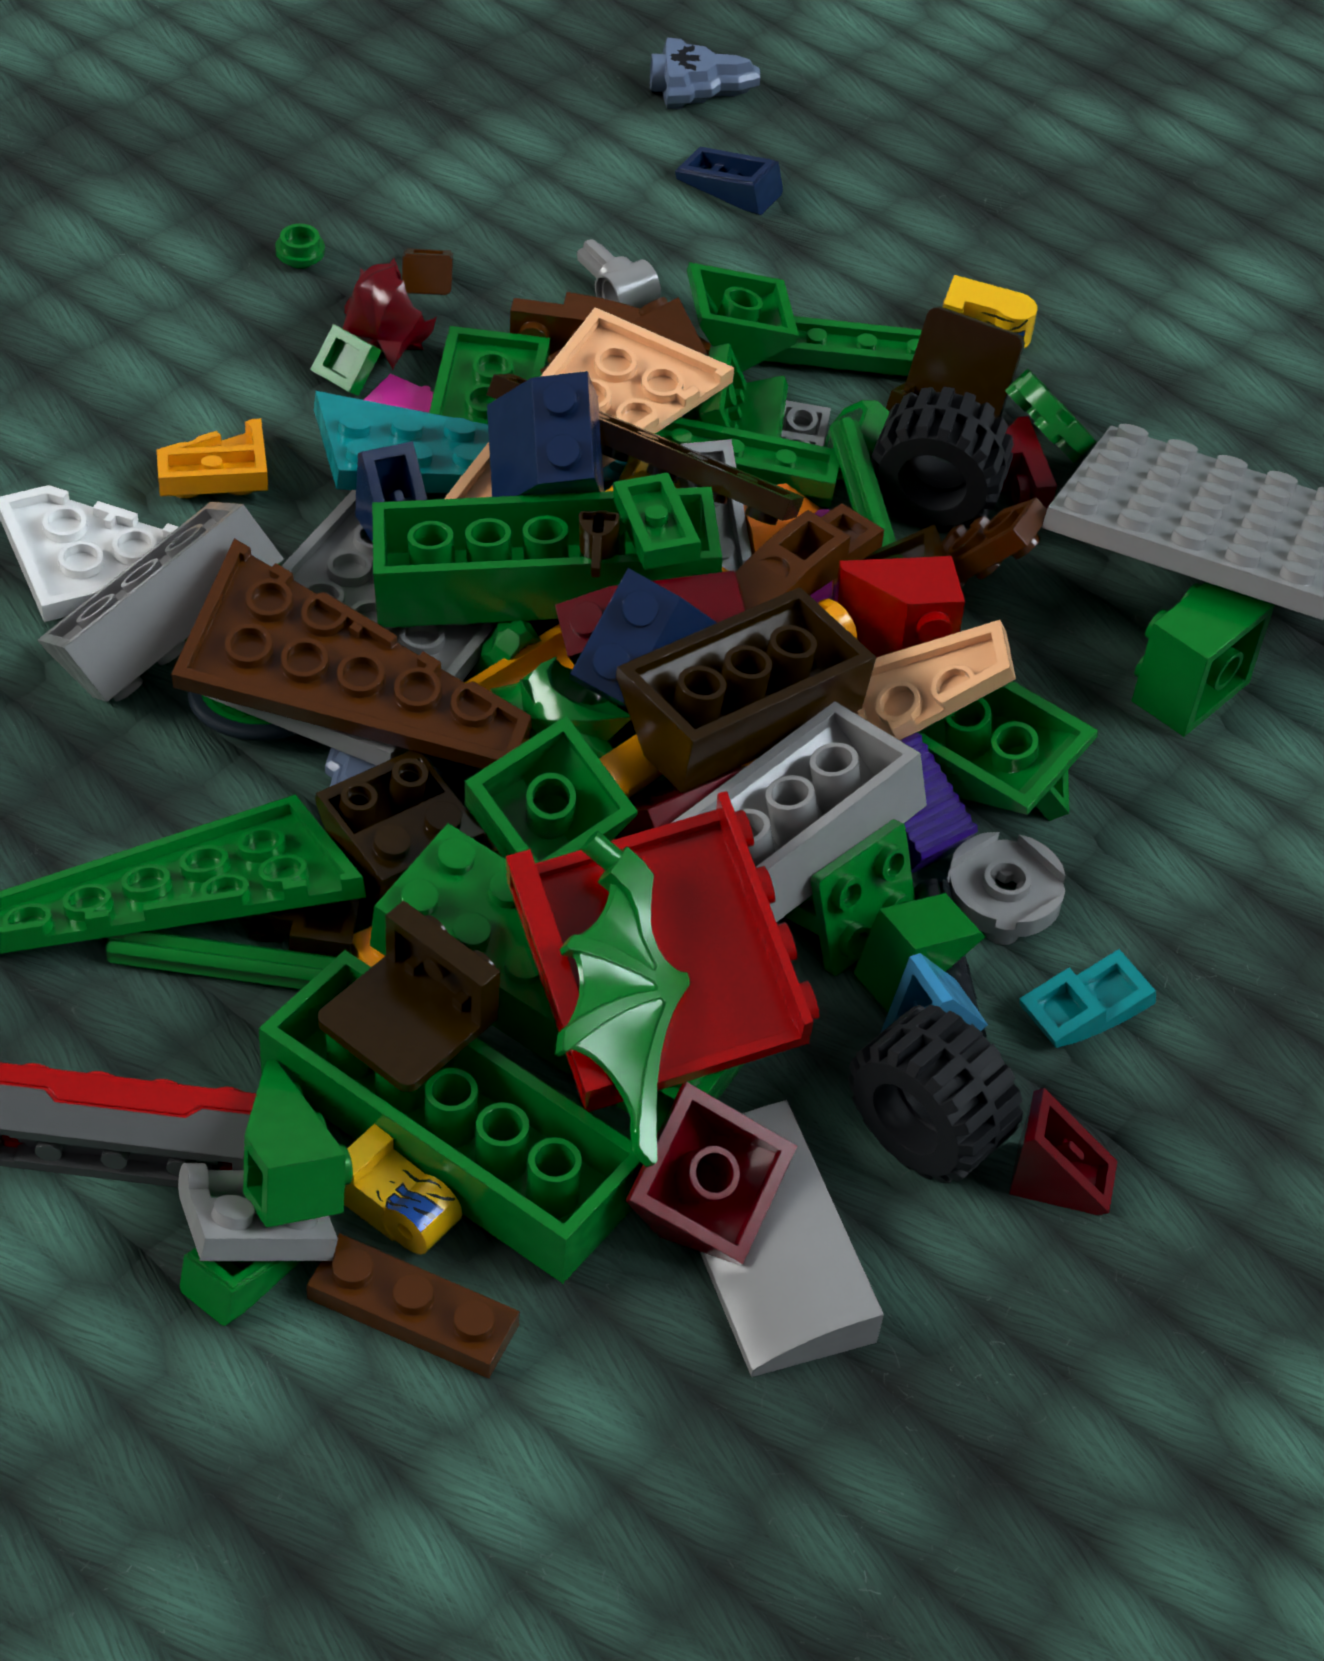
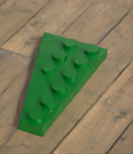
[0,794,366,954]

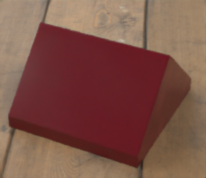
[626,1082,798,1265]

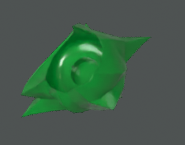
[491,656,631,758]

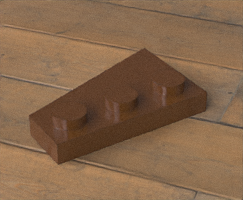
[942,497,1047,588]

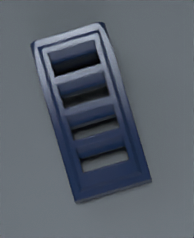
[675,146,783,215]

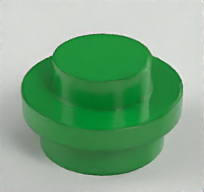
[275,223,325,269]

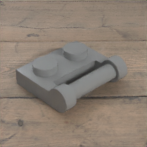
[178,1163,338,1261]

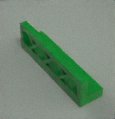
[630,417,839,508]

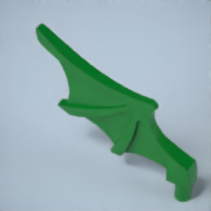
[555,831,690,1167]

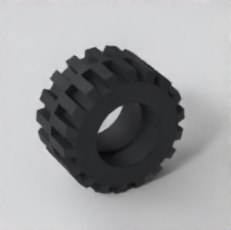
[871,387,1014,531]
[848,1005,1023,1183]

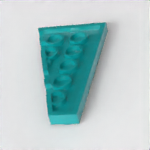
[313,391,627,493]

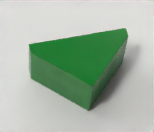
[854,893,985,1012]

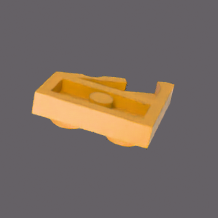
[157,418,268,498]

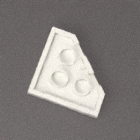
[0,485,178,622]

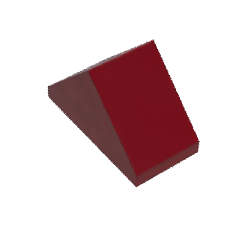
[1009,1088,1118,1216]

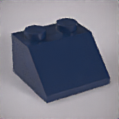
[487,371,604,497]
[569,568,717,711]

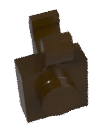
[249,898,361,957]

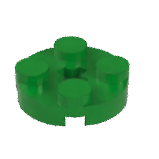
[1005,368,1097,463]

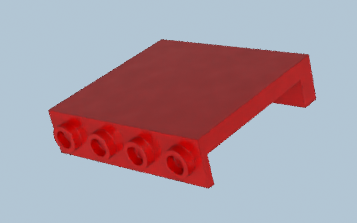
[506,791,819,1112]

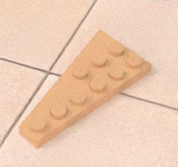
[444,307,734,499]

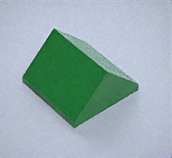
[687,262,799,372]

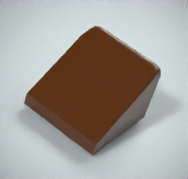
[402,248,454,295]

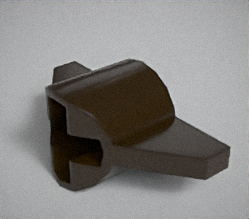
[579,510,620,577]

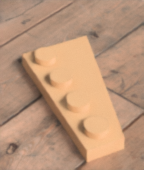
[854,620,1016,740]

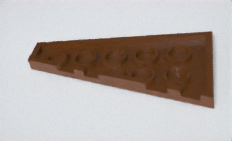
[171,538,532,769]

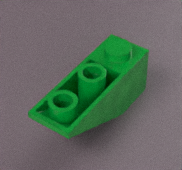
[243,1059,353,1228]

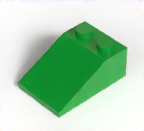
[917,681,1098,815]

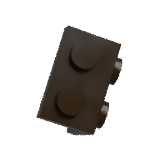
[886,306,1025,418]
[318,900,500,1092]

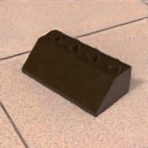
[616,587,876,793]

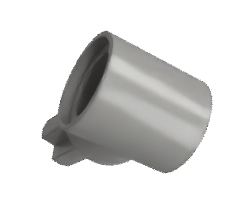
[577,239,661,308]

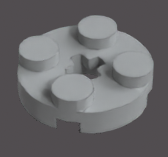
[946,832,1065,945]

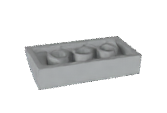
[700,1100,884,1377]

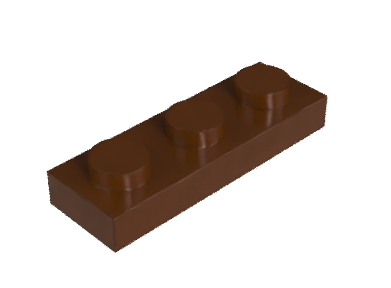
[307,1233,520,1379]

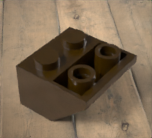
[315,750,484,919]

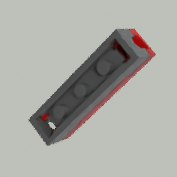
[0,1062,256,1188]

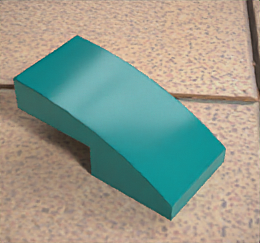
[1019,949,1156,1048]

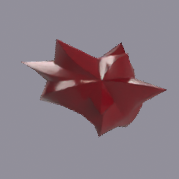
[343,258,437,370]

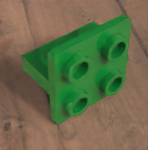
[685,343,788,438]
[784,819,915,976]

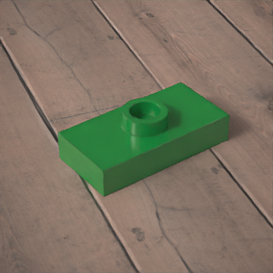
[613,473,701,570]

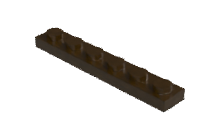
[486,374,804,525]

